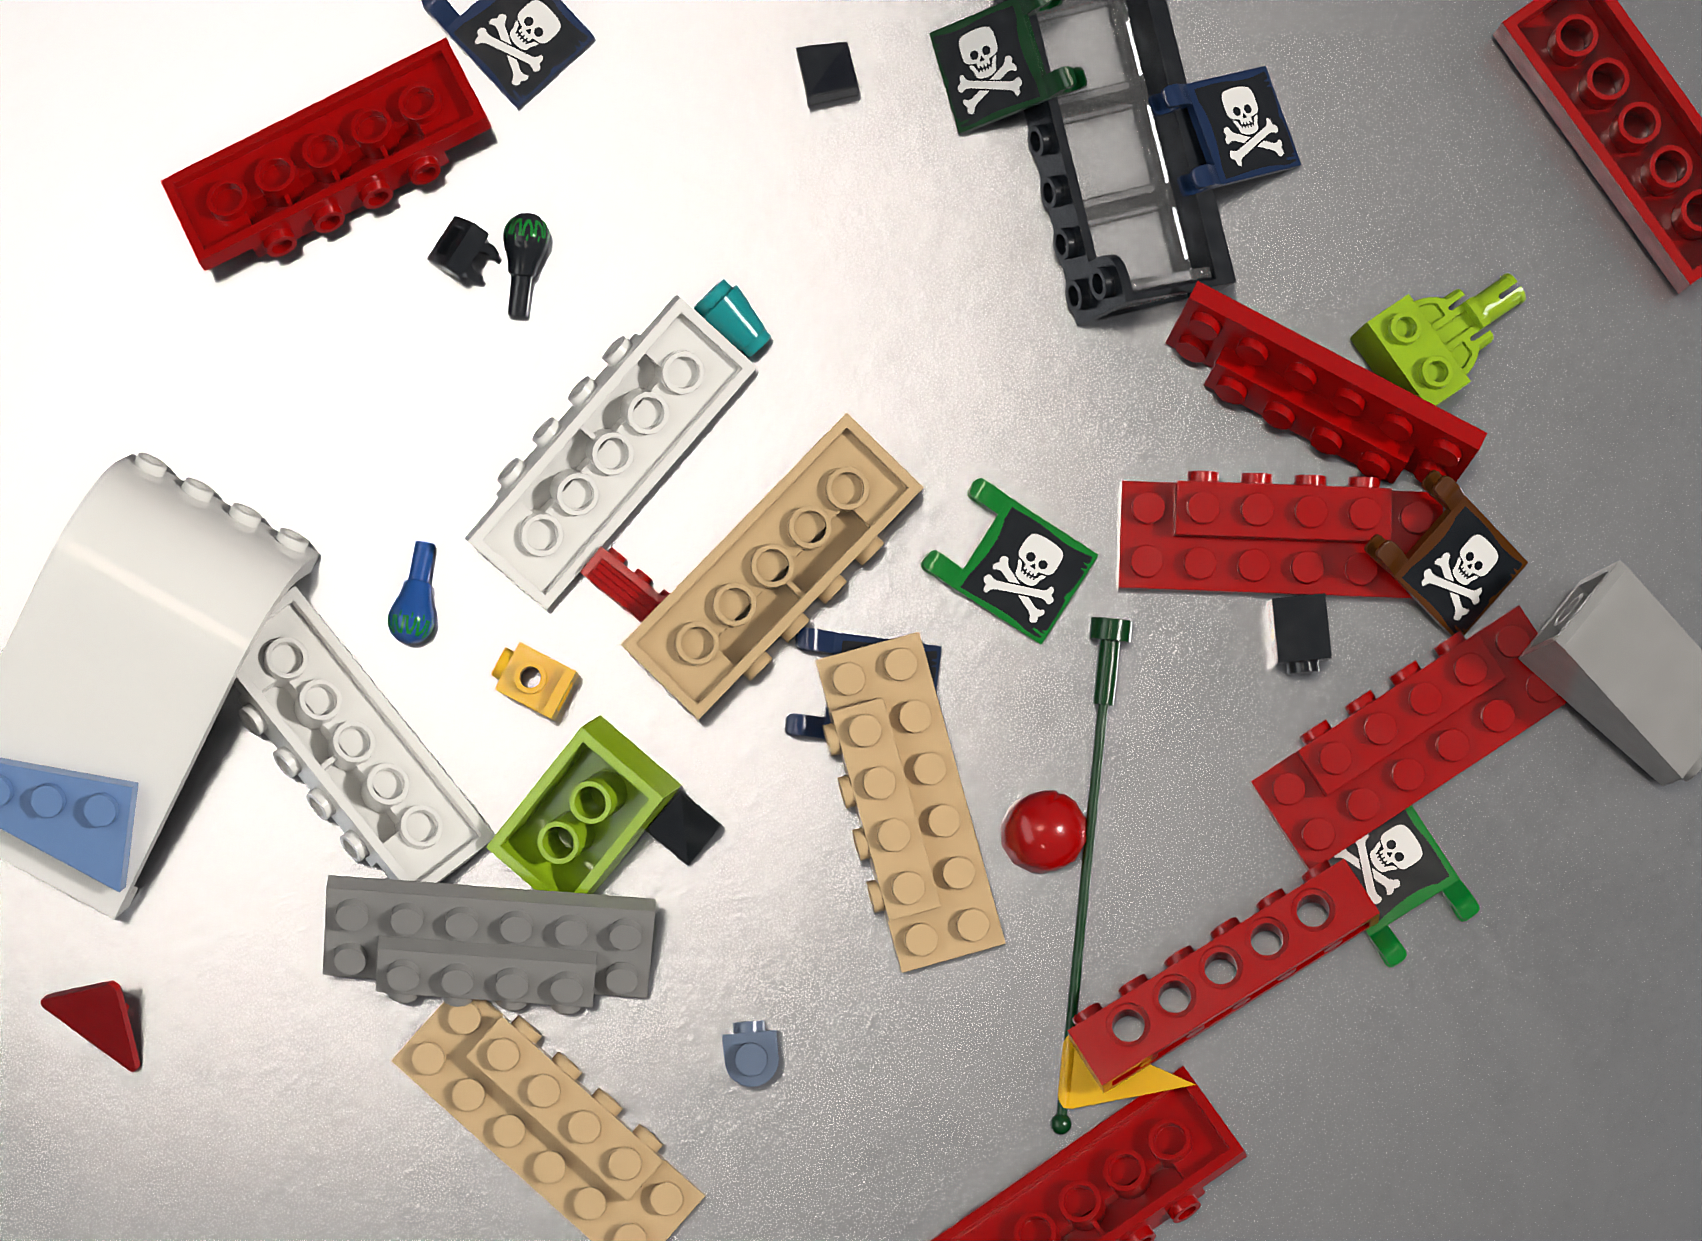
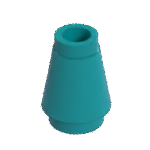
[693,278,771,358]

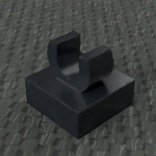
[426,215,499,283]

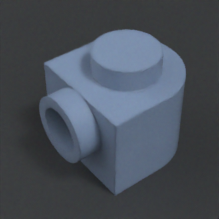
[722,1020,779,1087]

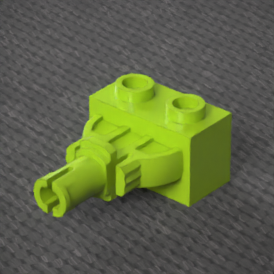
[1350,273,1526,407]

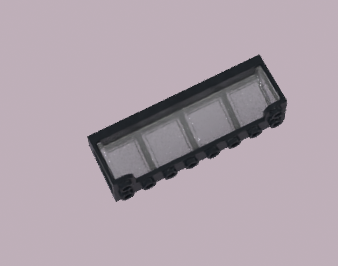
[994,0,1236,326]

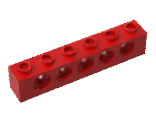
[1067,859,1380,1093]

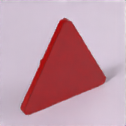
[40,980,141,1072]

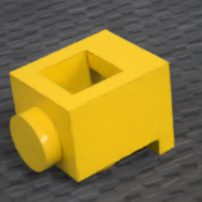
[491,642,579,721]

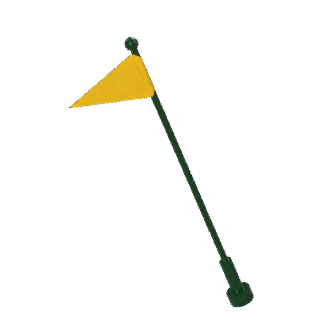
[1050,617,1196,1135]

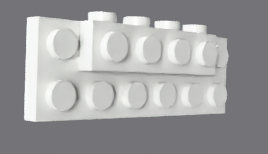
[464,295,757,610]
[233,586,495,883]

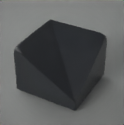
[795,41,859,105]
[646,790,723,867]

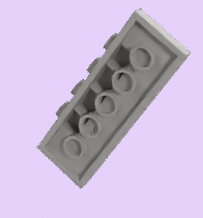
[323,875,656,1014]

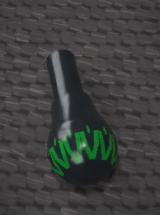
[502,212,550,317]

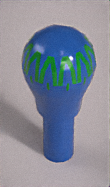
[387,540,436,644]

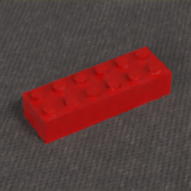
[1493,0,1702,294]

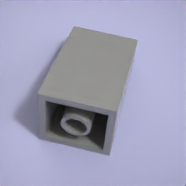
[1518,560,1702,786]

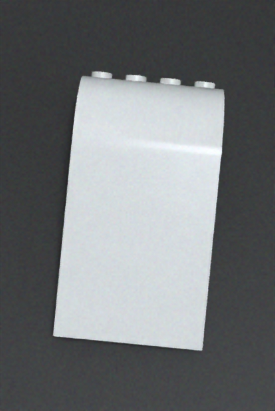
[0,452,320,919]

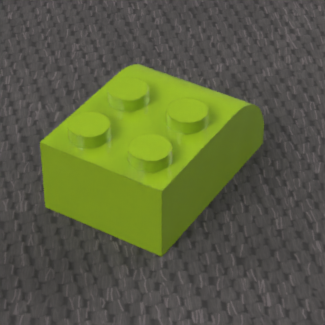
[486,715,682,894]

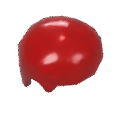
[1000,790,1086,874]

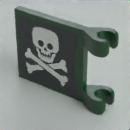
[929,0,1087,134]

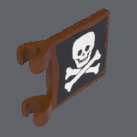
[1364,469,1528,637]

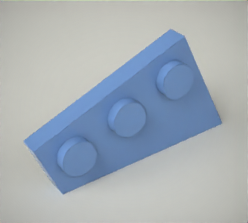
[0,758,138,893]

